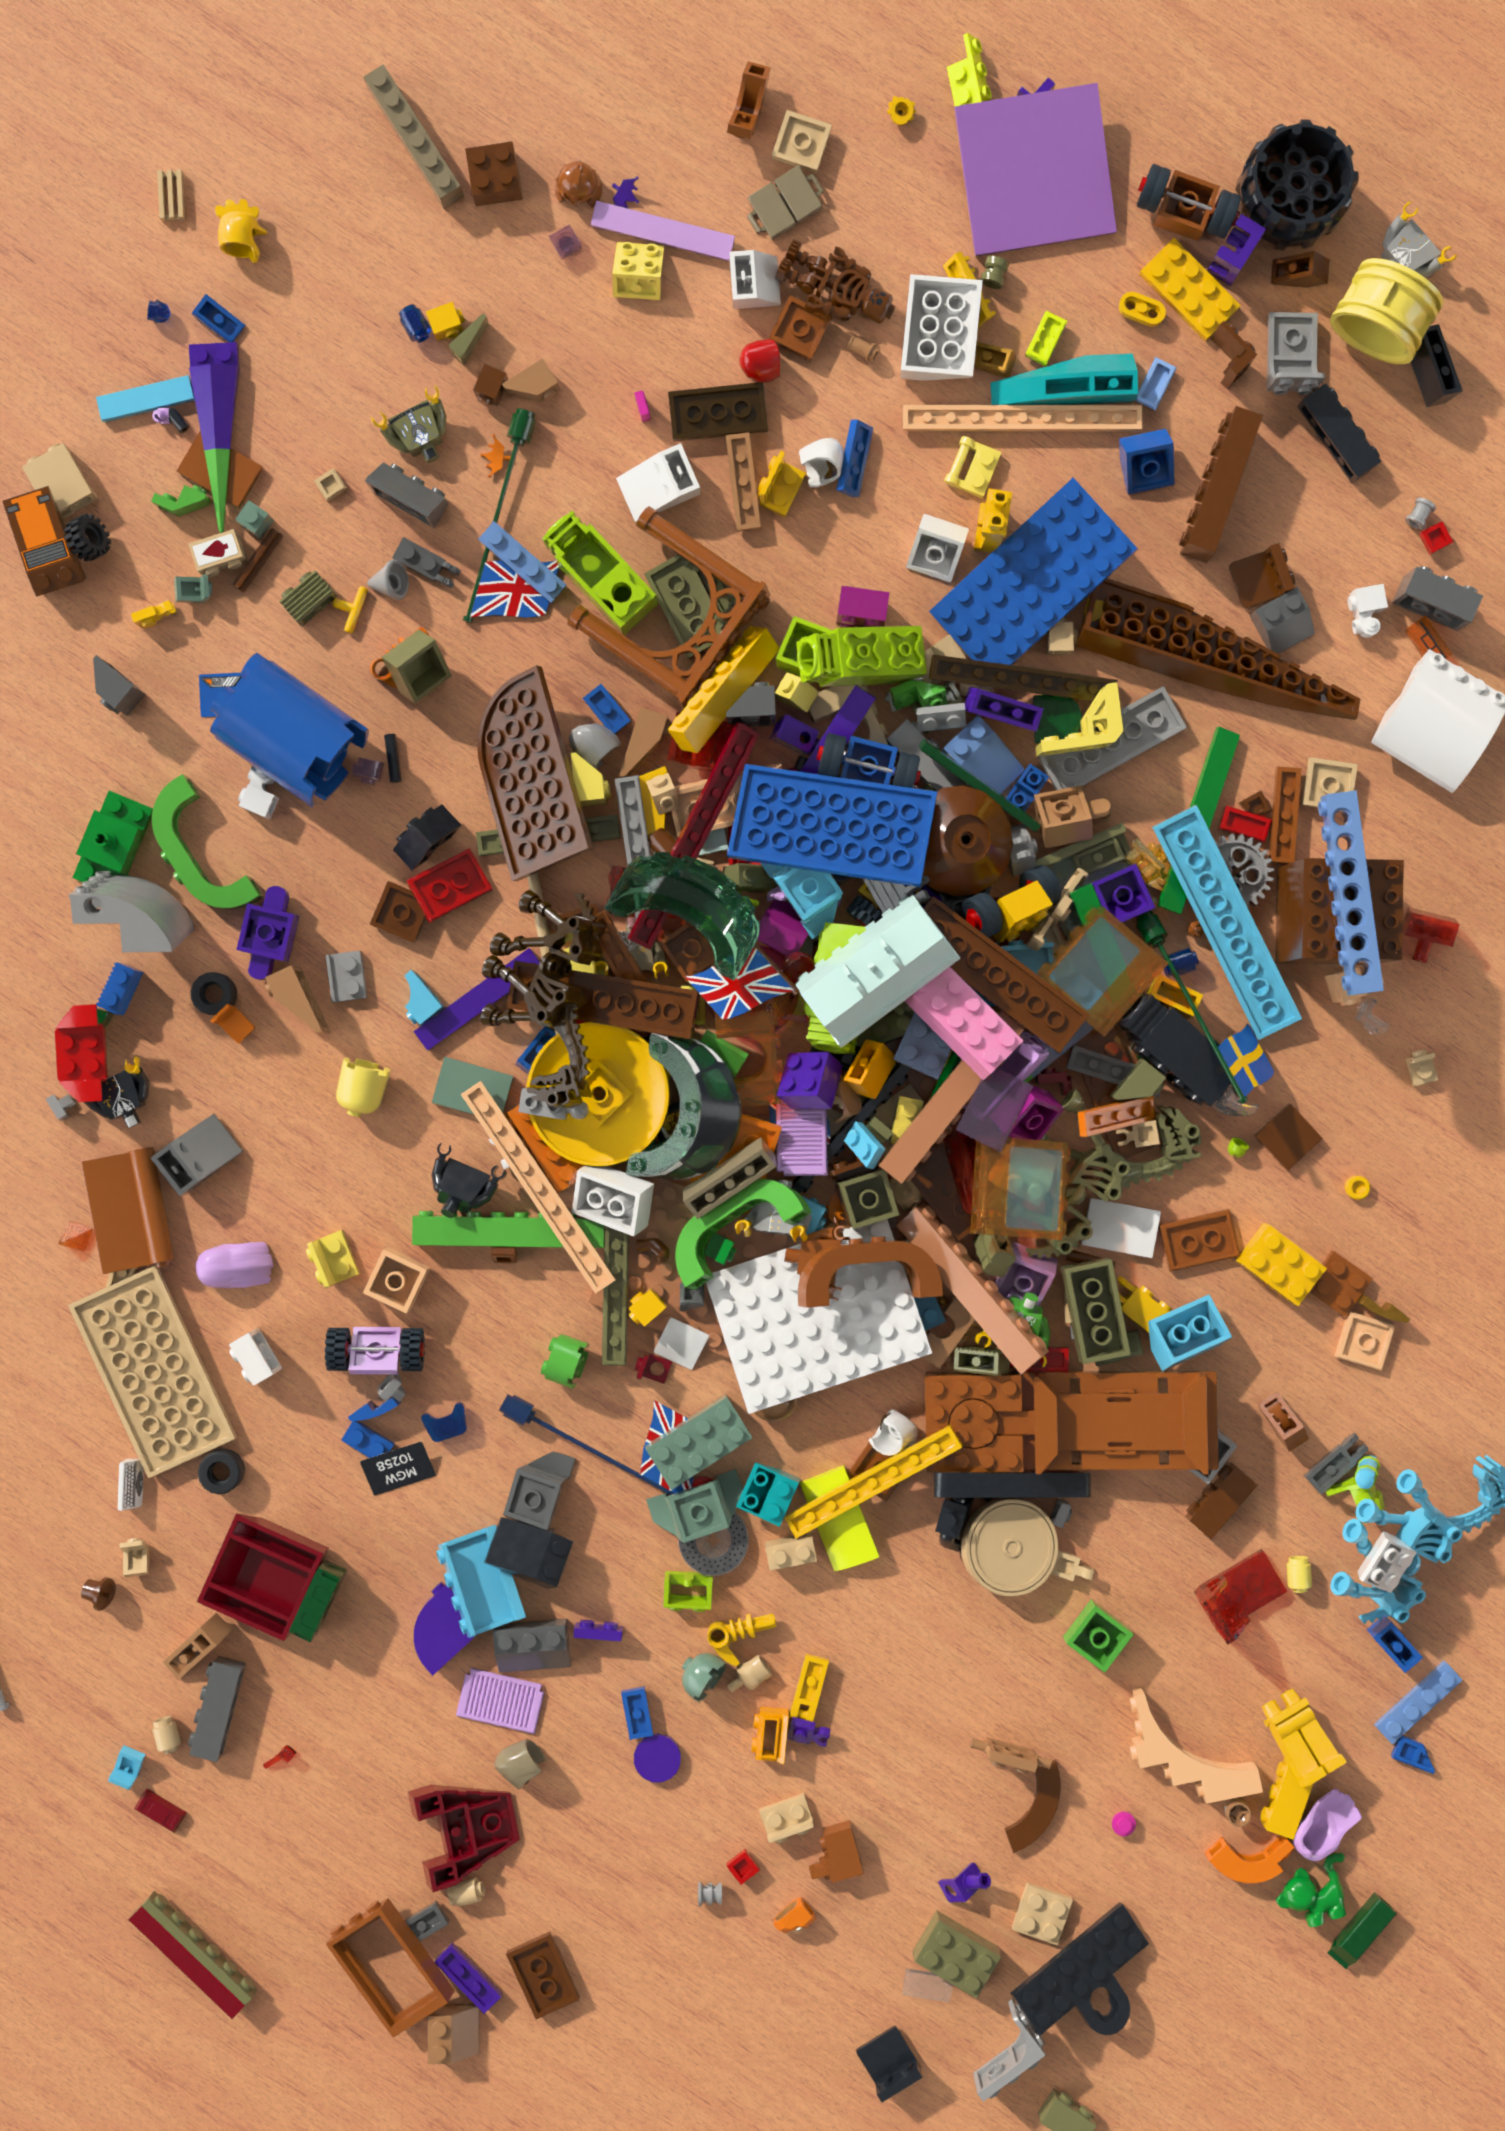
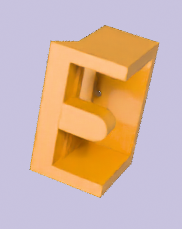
[751,1706,789,1764]

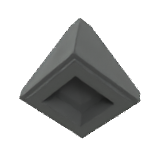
[680,1283,704,1311]

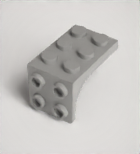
[1267,312,1325,395]
[973,1999,1046,2102]

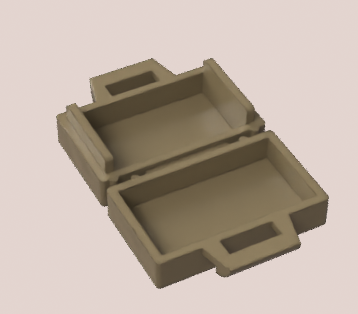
[747,165,824,240]

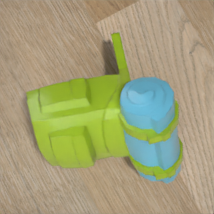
[1326,1455,1385,1524]

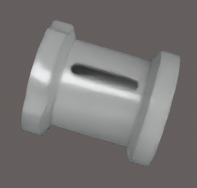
[1405,497,1436,530]

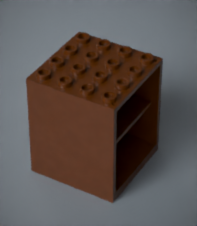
[1275,858,1404,965]

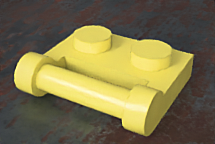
[944,436,1001,499]

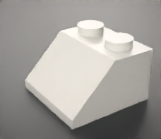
[906,514,969,583]
[229,1328,283,1386]

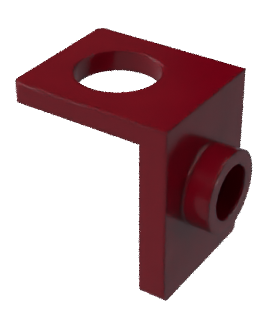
[634,1352,672,1384]

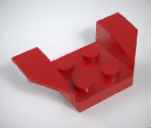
[54,1004,108,1102]

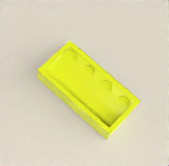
[800,1465,879,1572]

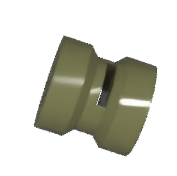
[980,256,1009,289]

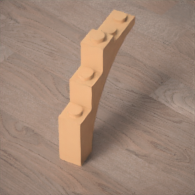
[1129,1688,1263,1804]

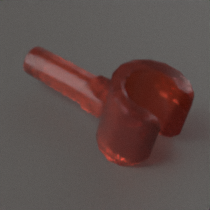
[263,1745,296,1769]

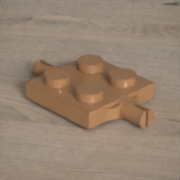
[970,1737,1052,1774]

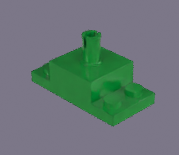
[72,790,153,882]

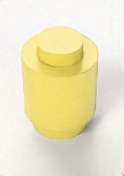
[1287,1556,1312,1593]

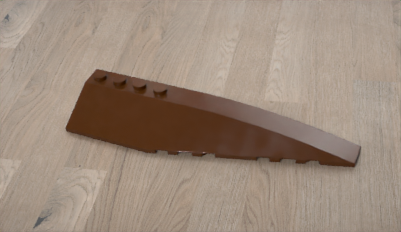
[1076,578,1360,720]

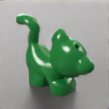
[1276,1853,1346,1927]

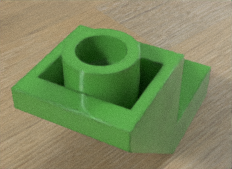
[151,485,212,517]
[890,679,948,710]

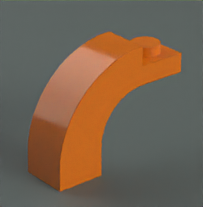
[1205,1835,1295,1883]

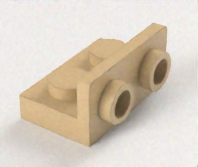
[759,1793,814,1843]

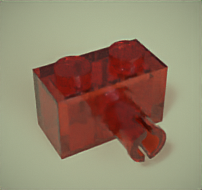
[1403,907,1460,963]

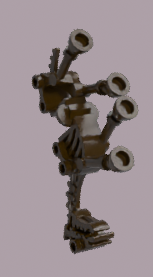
[480,890,606,1108]

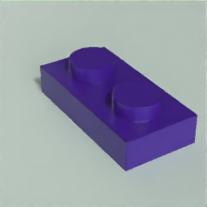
[573,1620,623,1641]

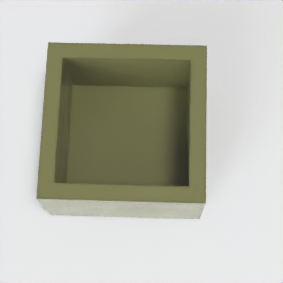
[382,629,452,703]

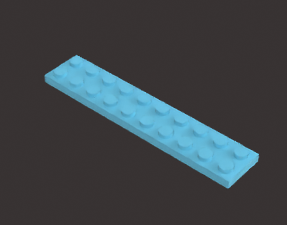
[1152,805,1302,1040]

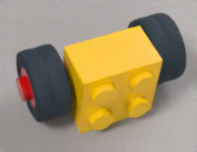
[961,865,1061,943]

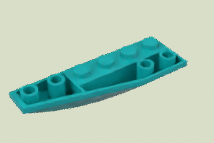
[990,353,1138,405]

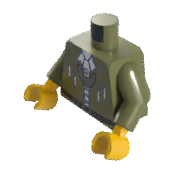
[371,385,447,463]

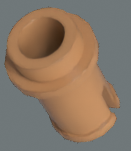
[847,335,879,362]

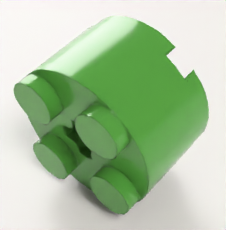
[541,1334,590,1389]

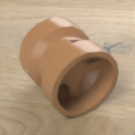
[1223,1797,1251,1827]

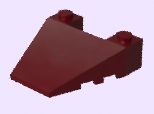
[408,1785,520,1893]

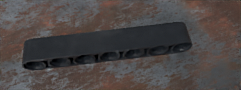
[934,1472,1091,1498]

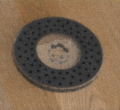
[678,1511,749,1576]

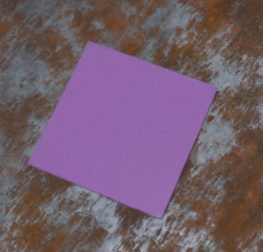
[954,83,1117,257]

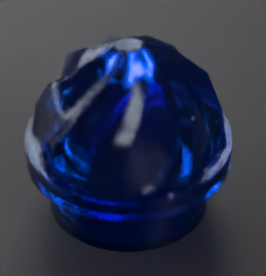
[147,299,171,324]

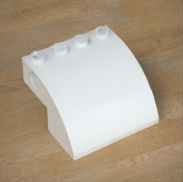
[1371,649,1505,793]

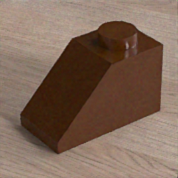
[1271,251,1330,288]

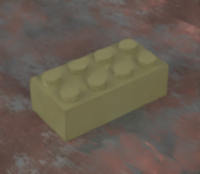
[1060,1258,1131,1364]

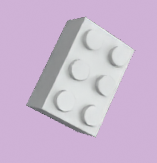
[572,1165,654,1236]

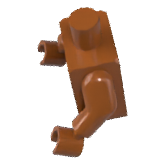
[784,1225,850,1301]

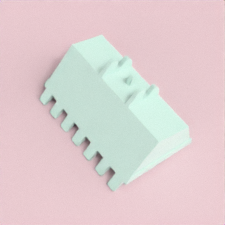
[796,895,961,1048]

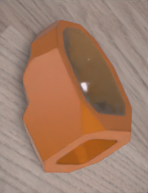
[773,1897,816,1933]

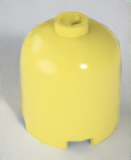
[336,1058,391,1117]

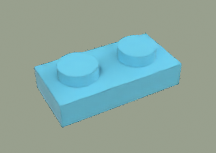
[844,1121,885,1169]

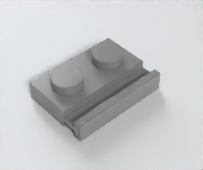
[326,951,368,1003]

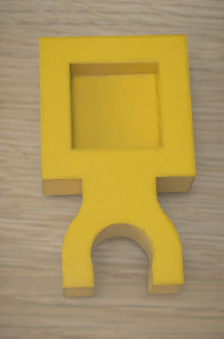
[131,600,177,628]

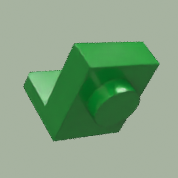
[705,1233,737,1265]

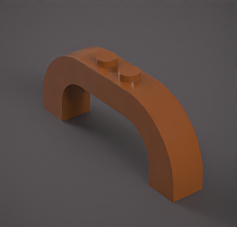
[798,1236,943,1308]

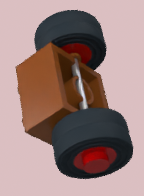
[1137,164,1241,241]

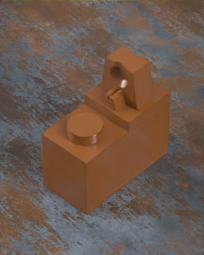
[809,1820,864,1883]

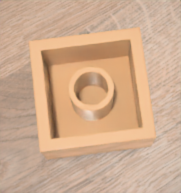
[363,1247,431,1313]

